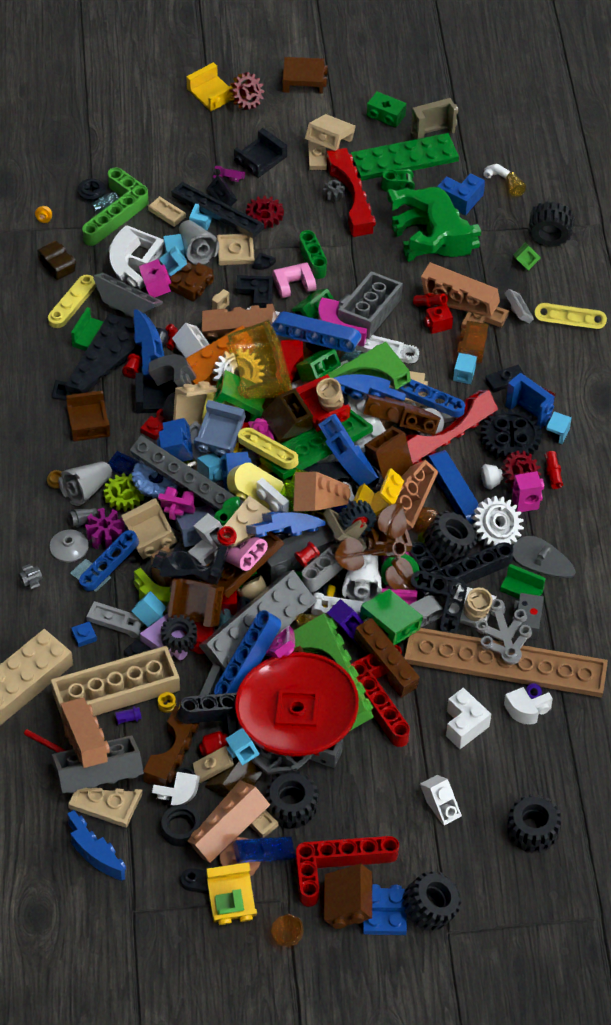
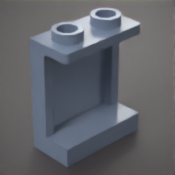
[194,400,246,457]
[174,505,215,547]

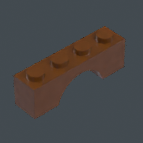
[354,618,420,698]
[143,706,200,787]

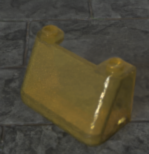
[226,320,293,399]

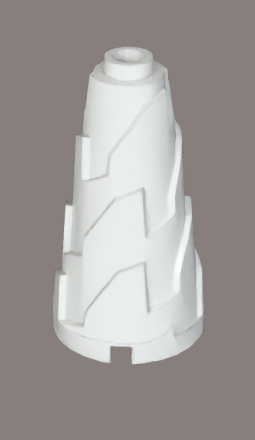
[342,536,382,602]

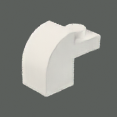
[504,687,553,724]
[152,772,200,805]

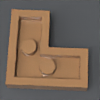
[461,307,509,334]

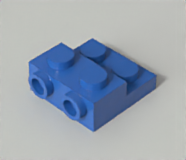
[363,884,407,935]

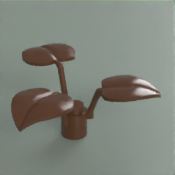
[334,503,415,590]

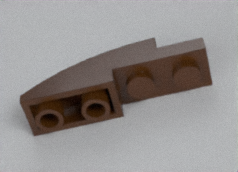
[362,394,441,435]

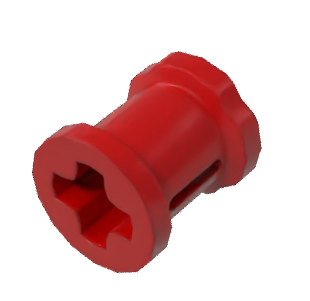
[122,354,143,378]
[294,541,320,567]

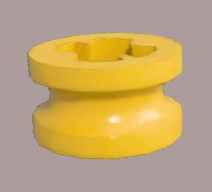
[158,692,176,713]

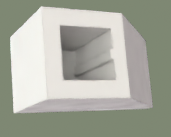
[420,775,462,825]

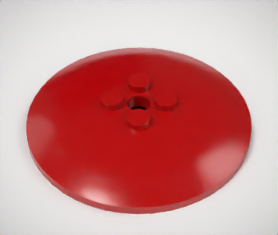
[235,652,359,756]

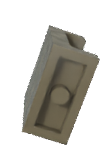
[411,98,458,139]

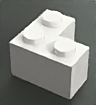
[188,514,236,566]
[446,688,491,749]

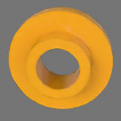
[35,206,52,223]

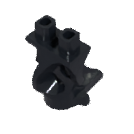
[151,544,230,585]

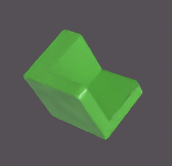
[514,242,541,271]
[215,889,244,915]

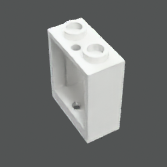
[109,226,165,273]

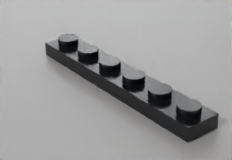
[171,182,264,238]

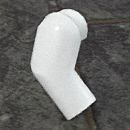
[483,164,510,179]

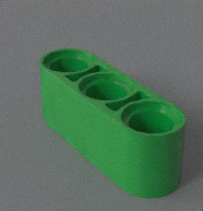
[299,230,327,279]

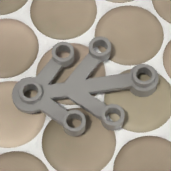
[476,599,532,665]

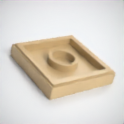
[217,234,254,265]

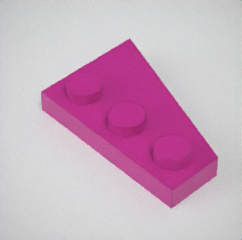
[265,625,295,658]

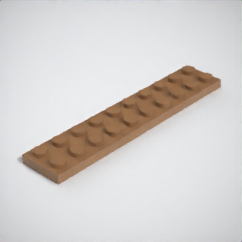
[405,628,608,697]

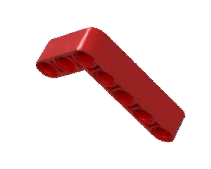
[351,645,410,747]
[296,836,399,907]

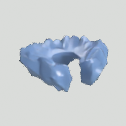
[132,463,178,499]

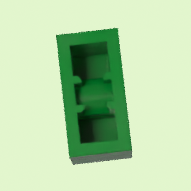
[367,91,407,128]
[296,349,341,382]

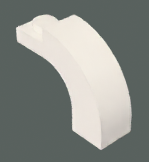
[110,226,145,290]

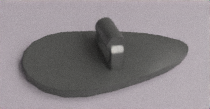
[513,536,576,578]

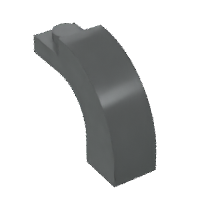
[149,354,196,387]

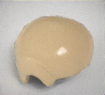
[237,576,266,601]

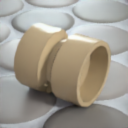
[316,378,344,412]
[463,587,492,621]

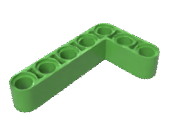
[82,167,149,246]

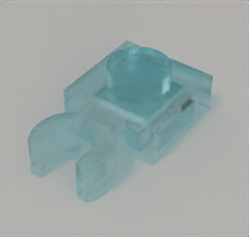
[92,192,119,210]

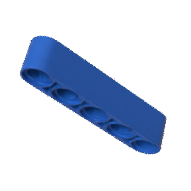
[271,312,362,352]
[426,450,479,524]
[214,610,281,694]

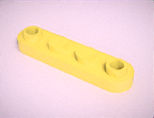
[48,275,96,328]
[535,303,607,329]
[238,428,299,469]

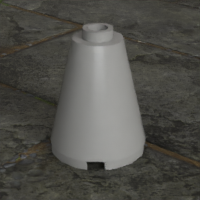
[179,220,219,265]
[58,461,112,506]

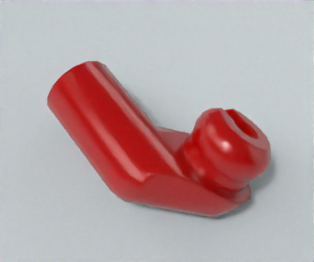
[165,324,179,350]

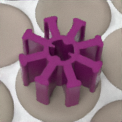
[85,508,125,549]

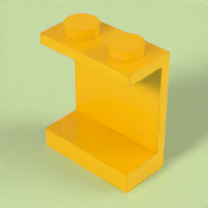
[186,62,234,111]
[352,468,404,516]
[206,862,257,925]

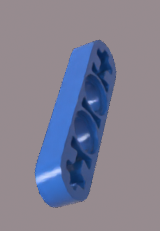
[398,379,465,417]
[79,530,139,591]

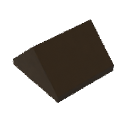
[205,757,262,797]

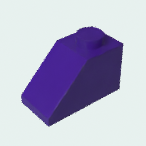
[327,599,364,644]

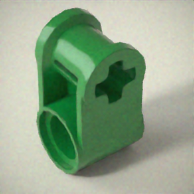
[381,169,415,192]

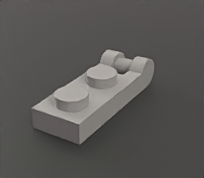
[86,601,144,638]

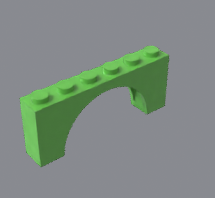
[326,341,411,390]
[294,613,374,731]

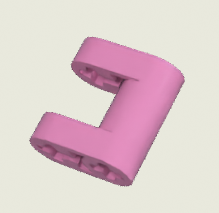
[272,262,317,299]
[226,537,268,571]

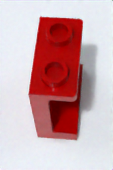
[295,374,351,432]

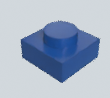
[71,621,97,647]

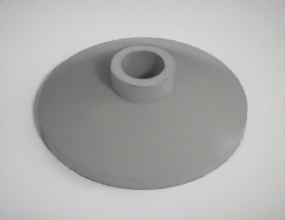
[50,530,88,562]

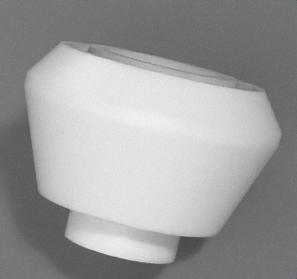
[481,464,503,490]

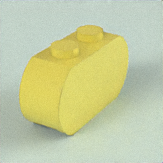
[227,463,286,509]

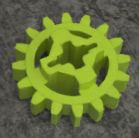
[103,473,144,512]

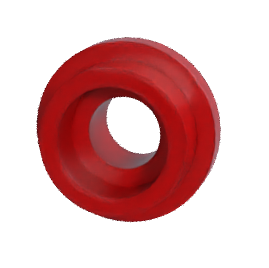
[217,526,237,546]

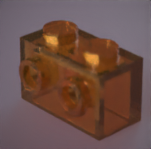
[458,321,489,363]

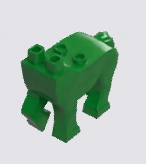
[387,187,481,262]

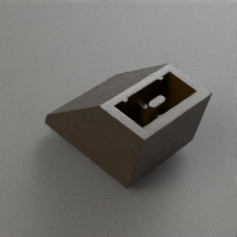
[262,388,313,443]

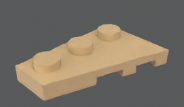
[223,495,272,548]
[68,788,143,828]

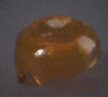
[414,507,439,536]
[271,914,304,947]

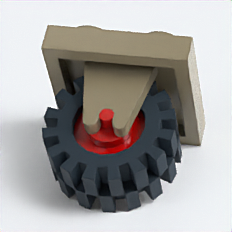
[323,500,377,552]

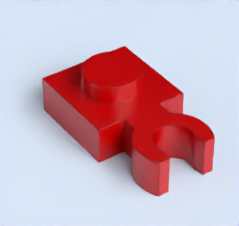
[140,409,167,440]

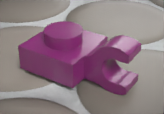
[213,166,245,182]

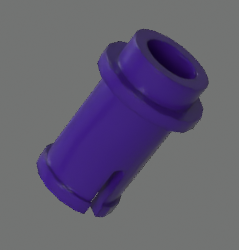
[526,683,542,699]
[115,706,142,725]

